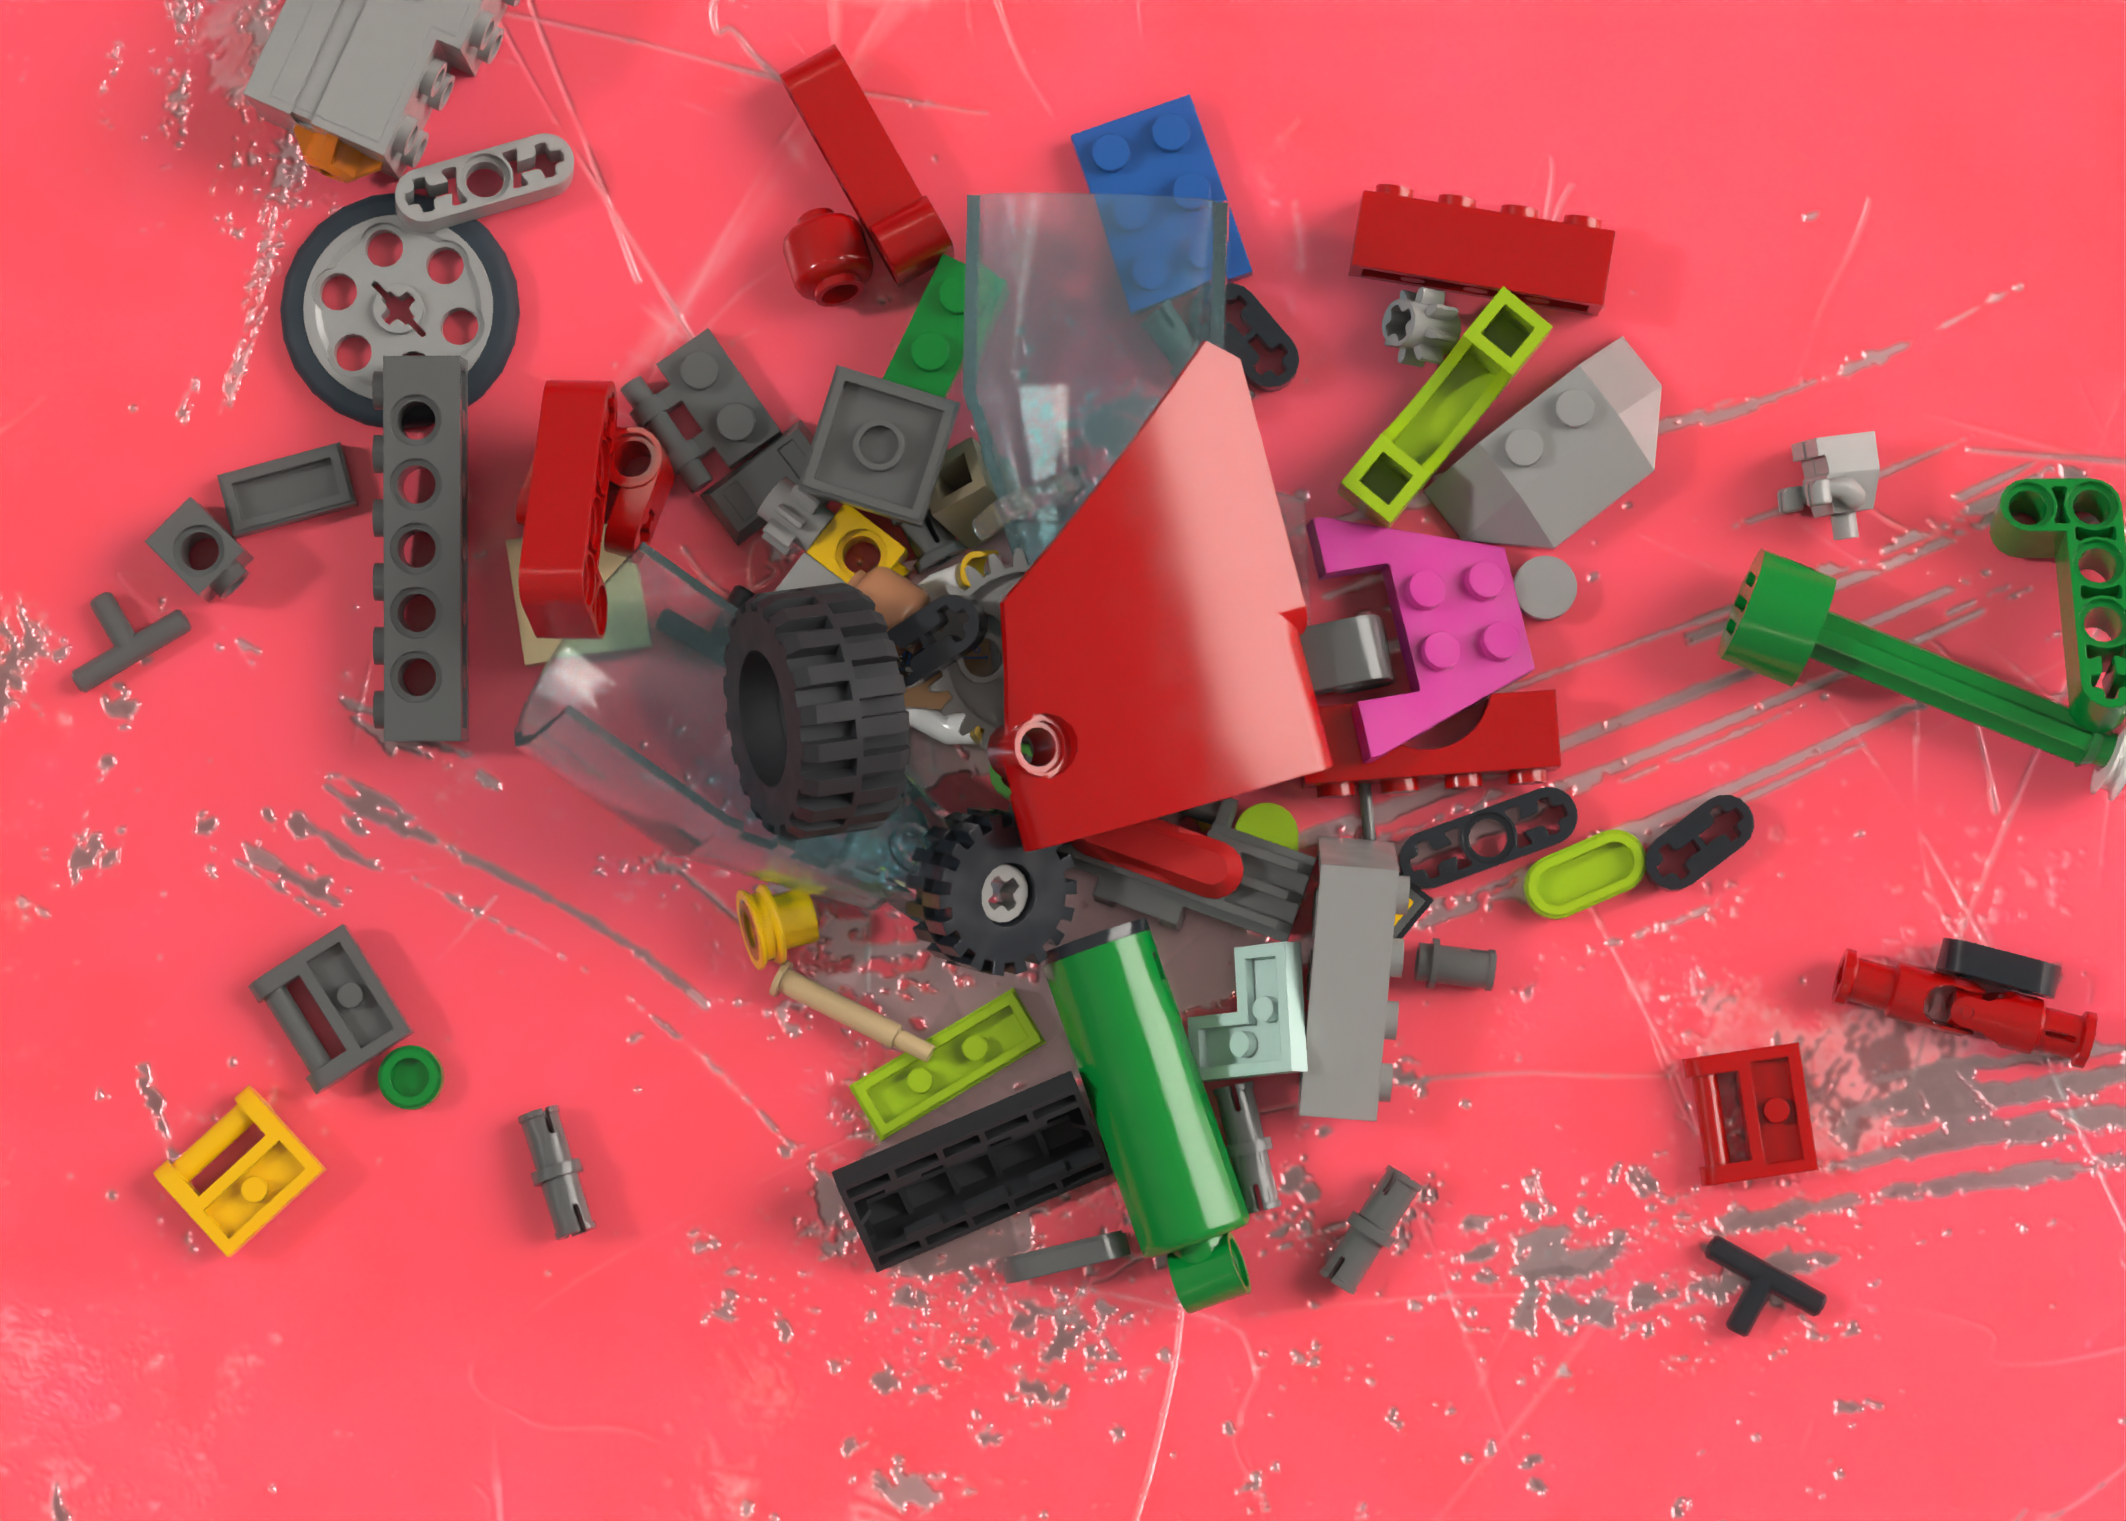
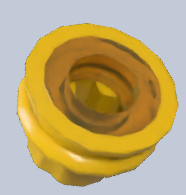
[736,884,819,970]

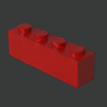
[1348,184,1615,316]

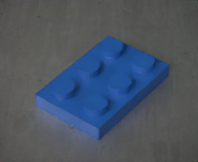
[1071,94,1253,316]

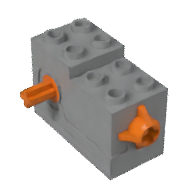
[243,0,521,184]

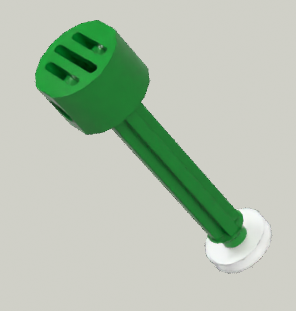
[1717,548,2126,802]

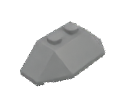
[1423,336,1662,549]

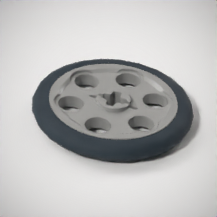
[280,193,520,429]

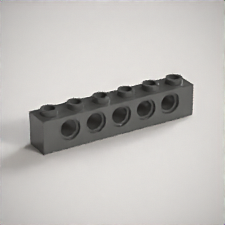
[372,356,469,742]

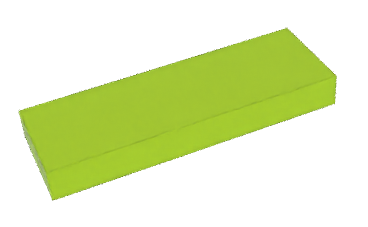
[849,987,1046,1141]

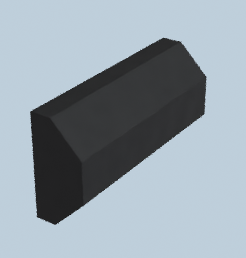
[832,1071,1113,1272]

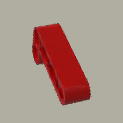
[779,44,955,287]
[518,380,618,639]

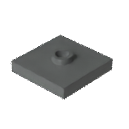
[798,365,961,528]

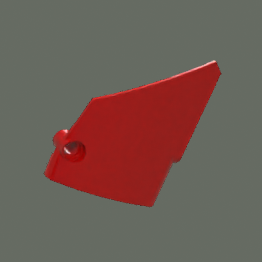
[987,341,1334,852]

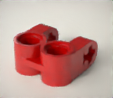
[516,426,675,561]

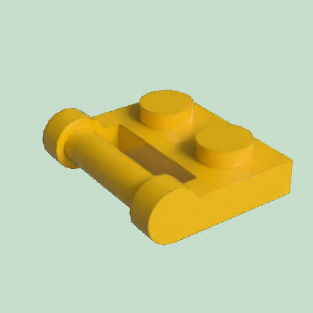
[153,1085,327,1257]

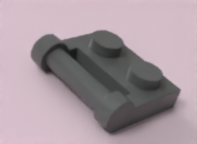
[248,924,414,1095]

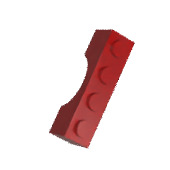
[1301,689,1562,799]

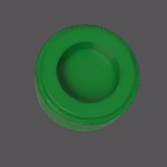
[378,1045,445,1110]

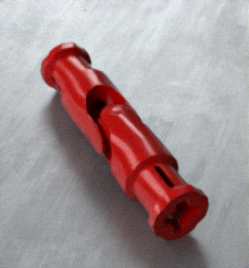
[1832,948,2098,1068]

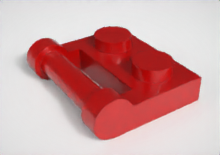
[1682,1042,1819,1186]

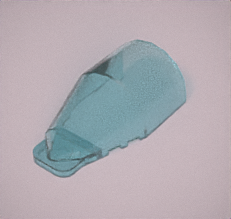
[963,192,1230,565]
[514,542,950,923]

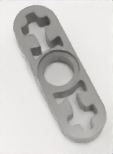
[395,133,574,233]

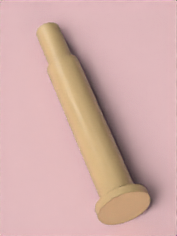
[769,960,935,1063]

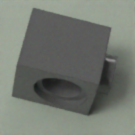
[145,497,254,602]

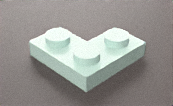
[1187,941,1308,1082]

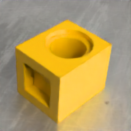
[806,504,910,584]

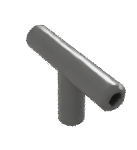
[71,592,191,693]

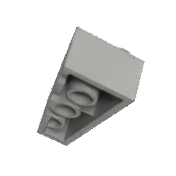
[1298,836,1410,1122]

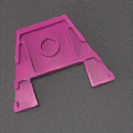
[1306,517,1535,763]

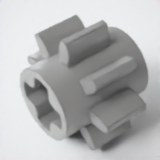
[1382,287,1461,367]
[757,476,836,555]

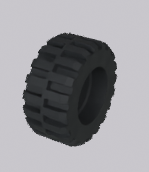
[723,583,910,841]

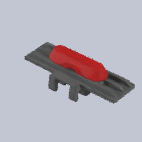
[1008,756,1317,942]

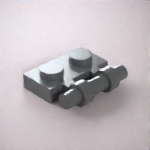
[620,328,782,493]

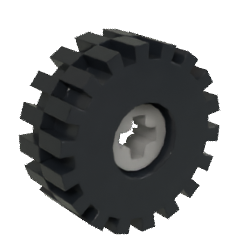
[905,807,1077,976]

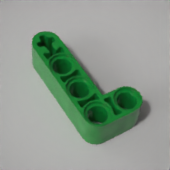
[1989,478,2126,733]

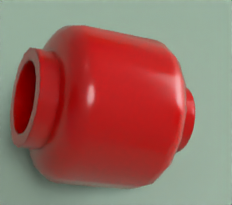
[783,208,873,307]

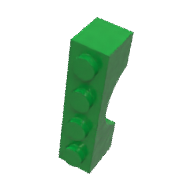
[882,254,1002,398]

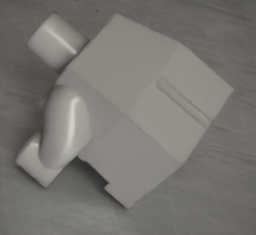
[1777,431,1880,541]

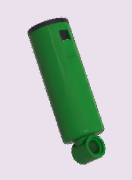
[1041,918,1251,1314]

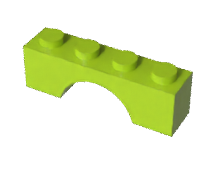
[1337,286,1553,528]

